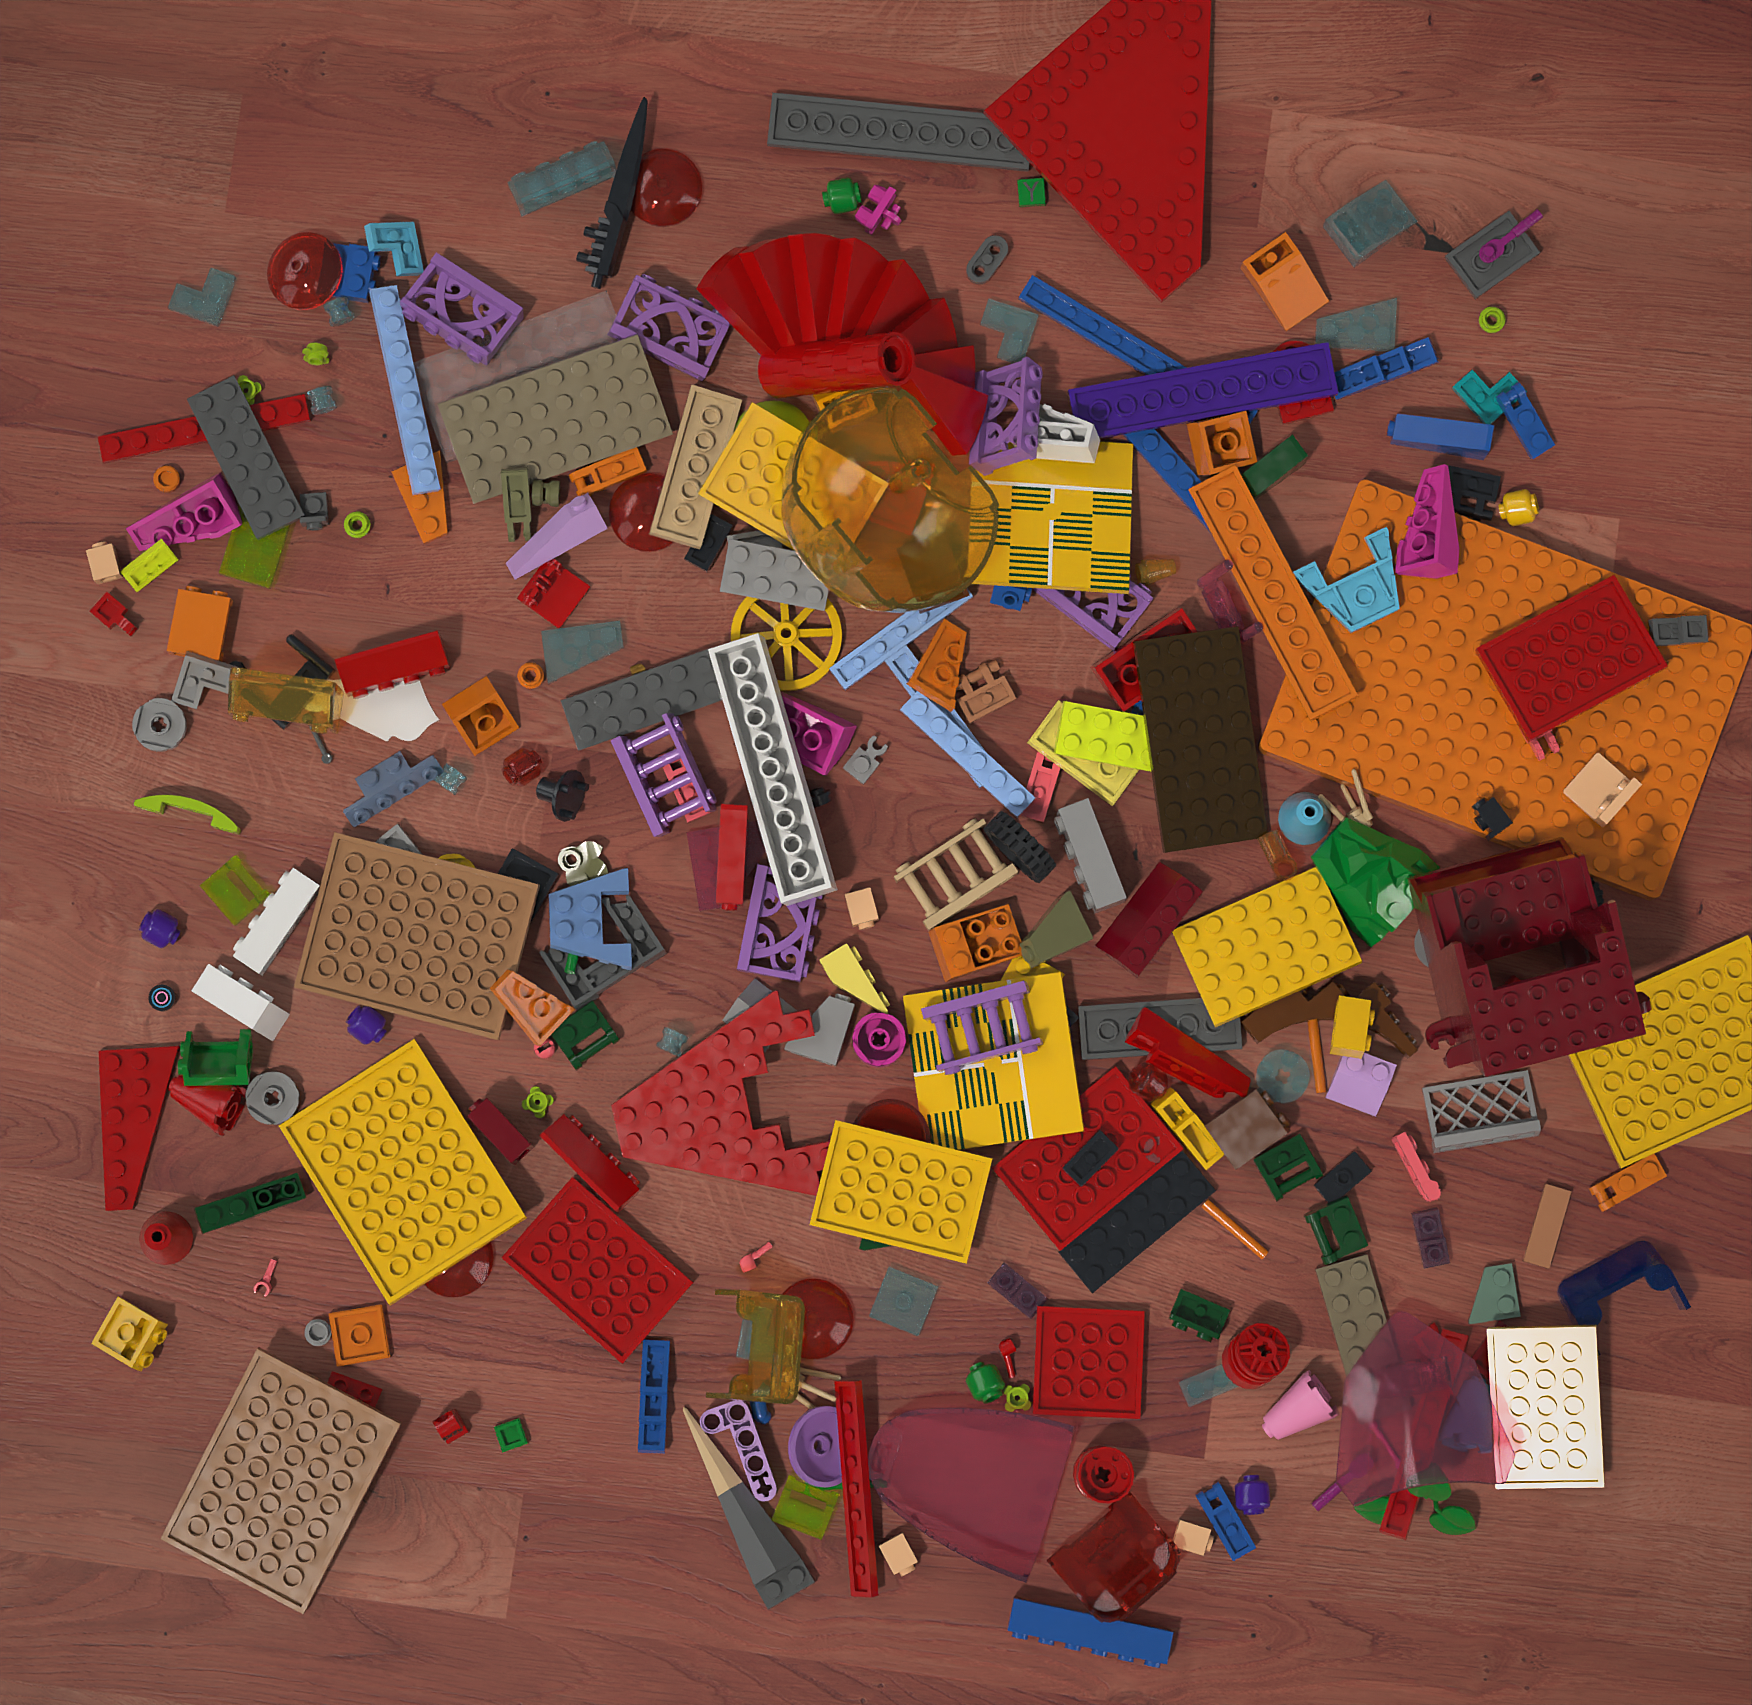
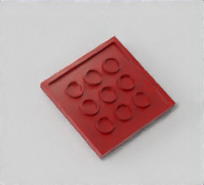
[1032,1306,1145,1419]

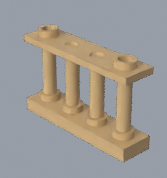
[894,818,1018,932]

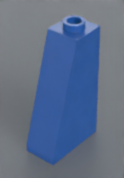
[1387,414,1494,461]

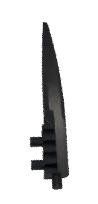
[576,97,648,289]

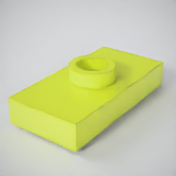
[120,538,178,592]

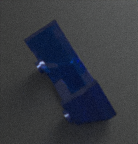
[1557,1241,1691,1356]

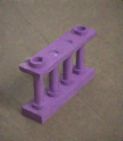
[611,713,717,837]
[921,981,1043,1075]

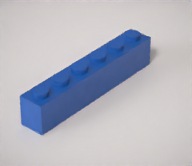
[1007,1597,1173,1668]

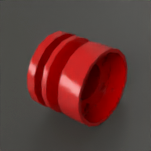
[1222,1323,1290,1389]
[1072,1445,1134,1504]

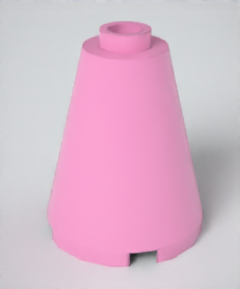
[1262,1370,1339,1440]

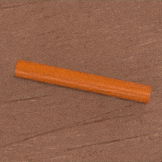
[1307,1019,1327,1094]
[1201,1199,1269,1259]

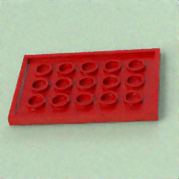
[1475,575,1668,742]
[992,1066,1184,1251]
[501,1177,693,1364]

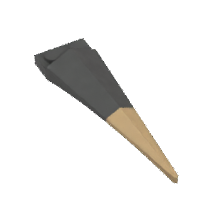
[683,1407,815,1610]

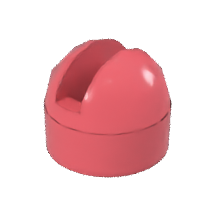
[534,1038,556,1059]

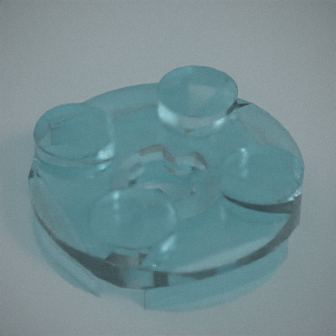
[1256,1049,1310,1103]

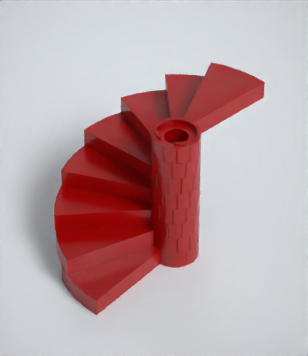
[696,233,988,456]

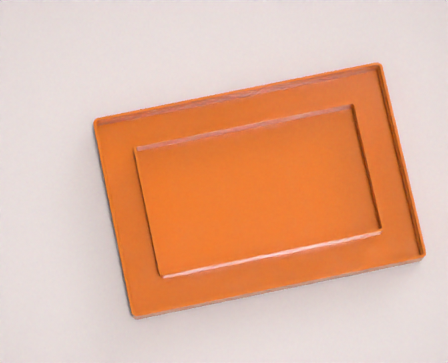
[1258,480,1752,901]

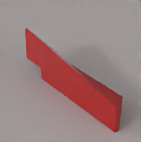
[1125,1007,1251,1098]

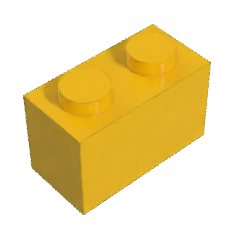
[1330,995,1375,1059]

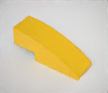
[1150,1087,1225,1170]

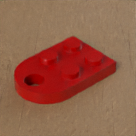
[1273,341,1334,425]

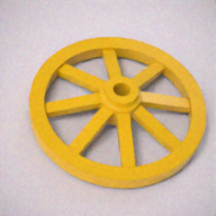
[731,597,842,691]

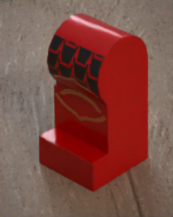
[432,1409,469,1444]

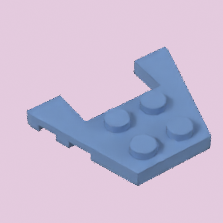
[549,868,632,970]

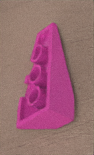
[1395,464,1459,579]
[126,472,242,551]
[780,691,857,775]

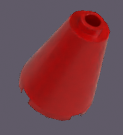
[169,1075,246,1136]
[139,1211,193,1265]

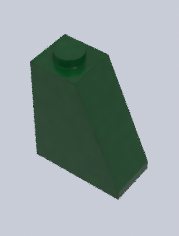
[1241,435,1308,500]

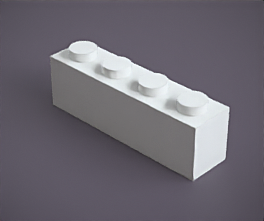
[233,868,320,976]

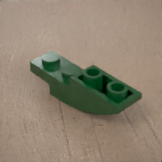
[194,1173,306,1234]

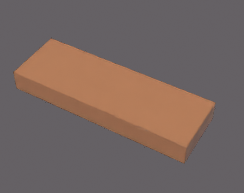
[1523,1184,1571,1269]

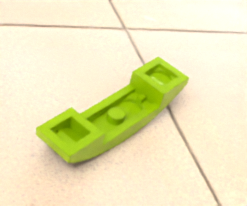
[134,795,241,835]

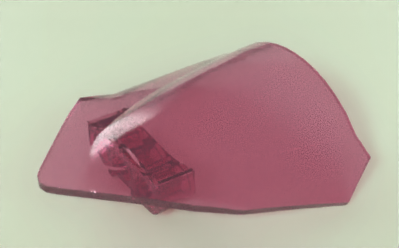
[1335,1311,1516,1506]

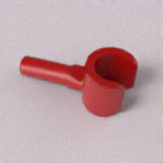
[999,1338,1017,1378]

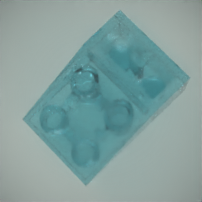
[1323,180,1417,268]

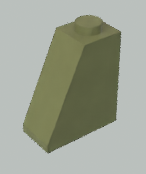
[1019,891,1094,968]

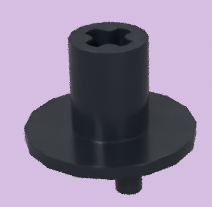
[536,769,589,822]

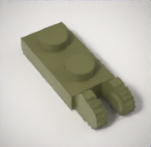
[501,468,532,542]

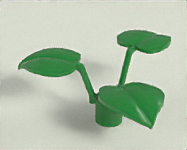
[1354,1462,1477,1535]

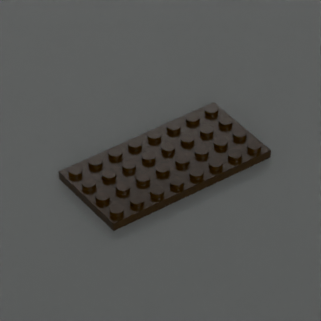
[1133,626,1268,853]

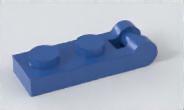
[1496,382,1555,459]
[1195,1482,1256,1561]

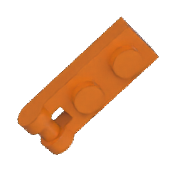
[569,447,647,497]
[1589,1153,1667,1212]

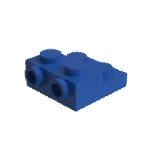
[316,242,381,303]

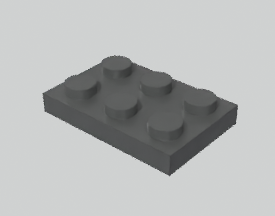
[1444,211,1540,300]

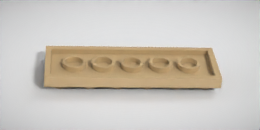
[649,385,742,549]

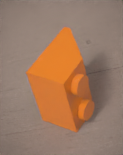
[1186,411,1257,475]
[442,676,519,756]

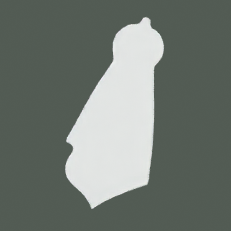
[305,679,439,741]

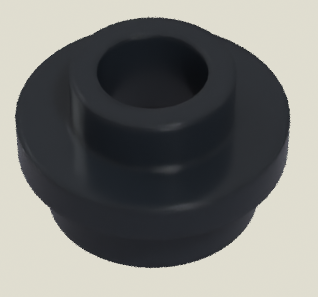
[809,786,832,808]

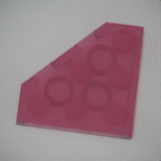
[686,821,766,912]

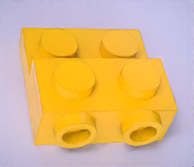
[91,1297,168,1372]

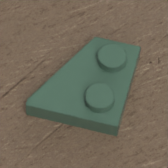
[1468,1263,1521,1324]

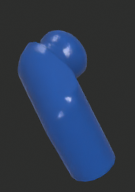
[750,1382,774,1424]

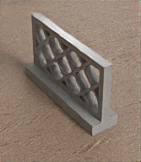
[1422,1070,1541,1153]

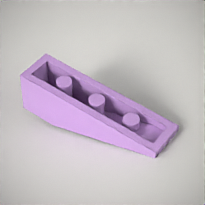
[506,493,608,579]

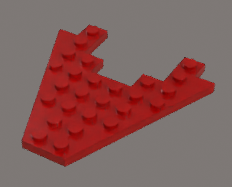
[611,990,830,1196]

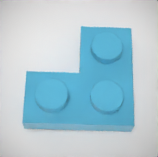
[364,222,424,276]

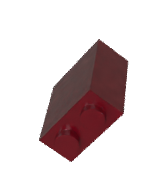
[467,1098,534,1165]

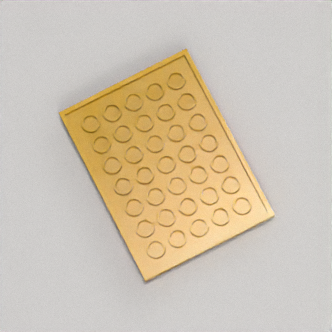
[1568,935,1752,1168]
[279,1039,527,1306]

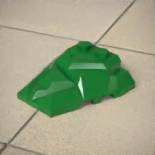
[1310,817,1440,947]

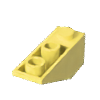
[819,943,890,1014]

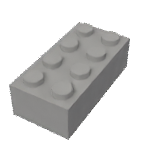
[720,539,835,611]
[1054,798,1127,914]

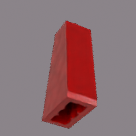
[716,804,749,911]

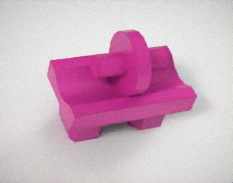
[855,184,902,236]

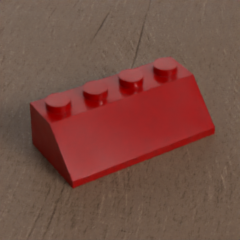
[1090,608,1198,712]
[334,630,450,699]
[539,1114,641,1213]

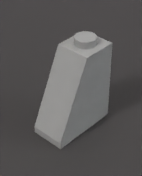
[784,993,855,1067]

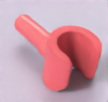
[739,1242,772,1273]
[254,1259,277,1297]

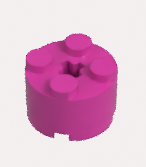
[852,1013,906,1068]

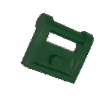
[551,1001,620,1071]
[1253,1134,1323,1202]
[1304,1195,1368,1265]

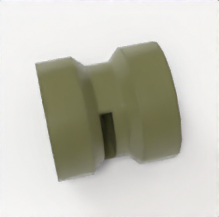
[532,480,560,507]

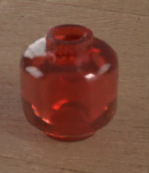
[501,747,542,787]
[1128,1062,1168,1102]

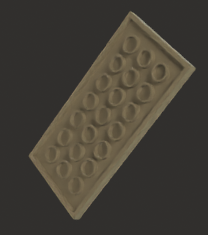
[437,334,673,504]

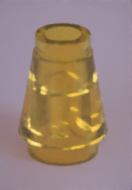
[1135,559,1176,585]

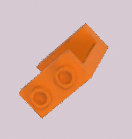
[167,586,233,662]

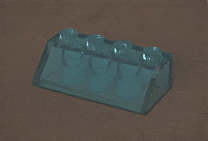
[507,141,616,217]

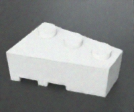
[1013,404,1100,463]
[191,964,290,1041]

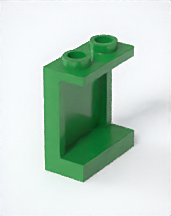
[178,1029,253,1086]

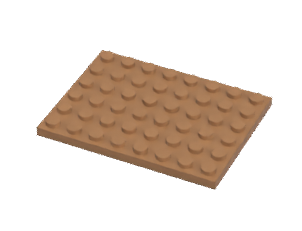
[294,832,540,1040]
[161,1347,402,1614]

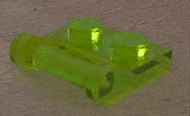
[199,855,270,926]
[771,1475,839,1540]

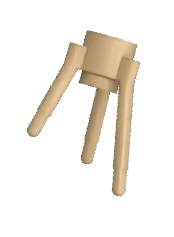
[1318,769,1373,827]
[778,1365,841,1409]

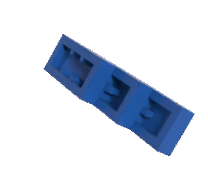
[1334,337,1439,400]
[638,1340,670,1454]

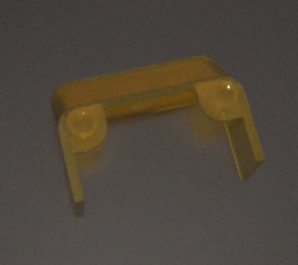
[228,667,344,734]
[706,1289,805,1404]

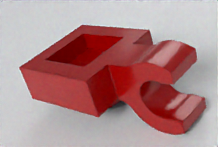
[89,592,137,637]

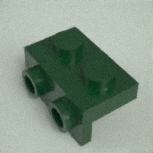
[1168,1289,1230,1343]

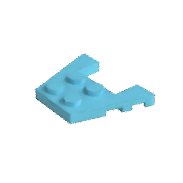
[1293,527,1400,633]

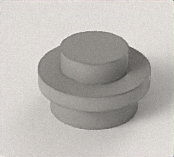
[304,1319,332,1346]

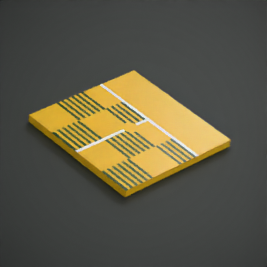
[969,435,1133,594]
[903,972,1084,1150]

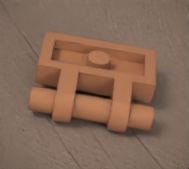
[956,660,1017,724]

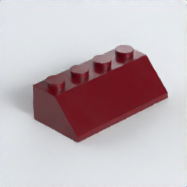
[1095,862,1203,978]

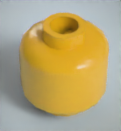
[1499,489,1539,526]

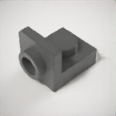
[300,492,329,531]

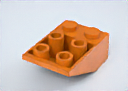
[1240,232,1329,332]
[928,904,1022,982]

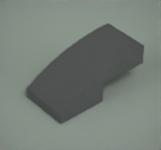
[1648,615,1709,646]

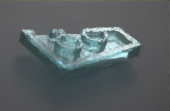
[1315,298,1397,351]
[541,621,624,685]

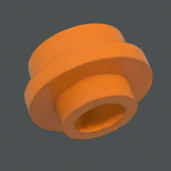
[517,662,544,689]

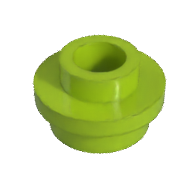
[1479,307,1505,333]
[344,512,371,538]

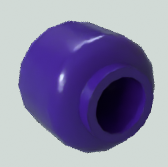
[139,909,180,949]
[346,1006,387,1045]
[1235,1475,1271,1515]

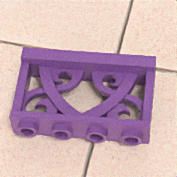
[400,252,524,366]
[607,274,730,381]
[969,357,1043,476]
[1032,576,1153,651]
[737,864,823,983]

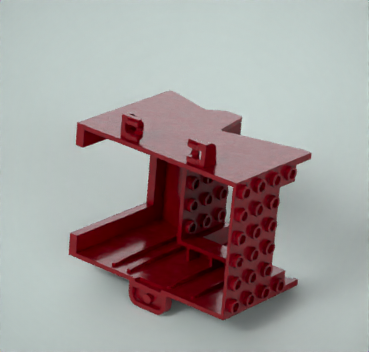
[1407,837,1652,1077]

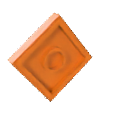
[328,1304,391,1367]

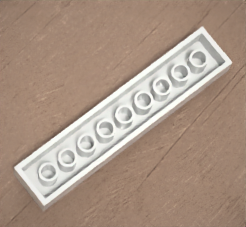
[708,633,838,906]

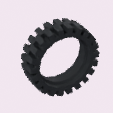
[984,811,1056,883]

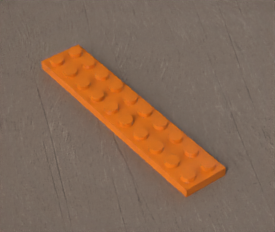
[1188,465,1358,722]

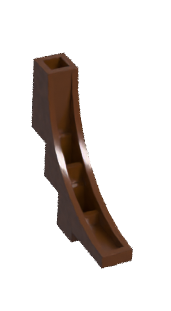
[1240,982,1418,1059]

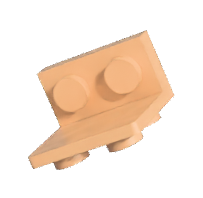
[1563,753,1642,827]

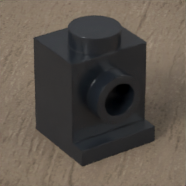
[1472,797,1513,841]

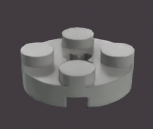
[132,698,187,752]
[246,1072,300,1125]

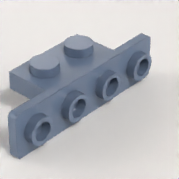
[343,751,444,827]

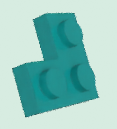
[1452,370,1527,424]

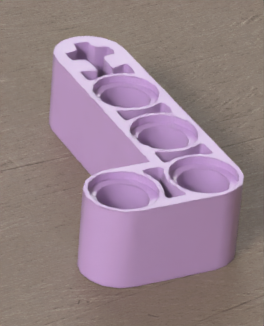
[700,1400,777,1501]

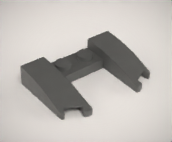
[540,895,667,1011]

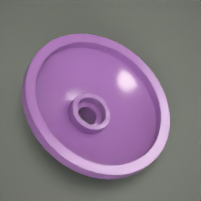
[788,1406,842,1488]

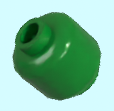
[822,177,862,214]
[965,1362,1005,1404]

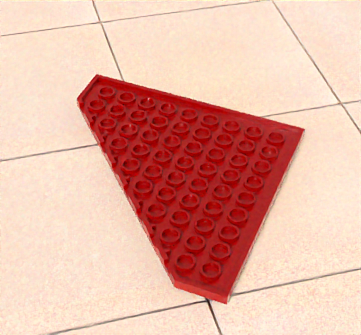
[983,0,1211,303]

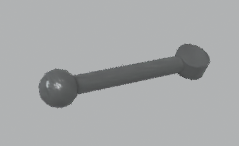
[303,713,333,764]

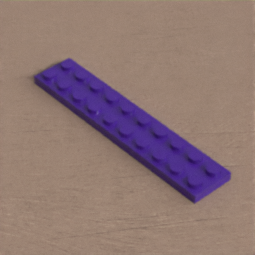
[1068,342,1338,439]

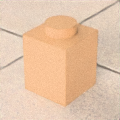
[86,541,123,584]
[845,888,879,930]
[1171,1520,1214,1556]
[879,1532,918,1577]

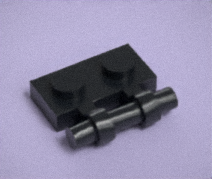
[1448,465,1501,521]

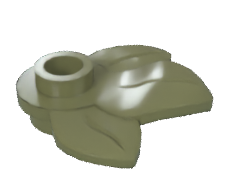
[558,841,609,887]

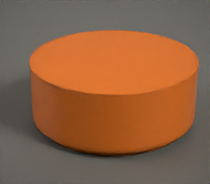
[153,466,181,493]

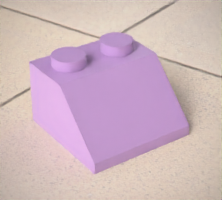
[1325,1053,1397,1117]

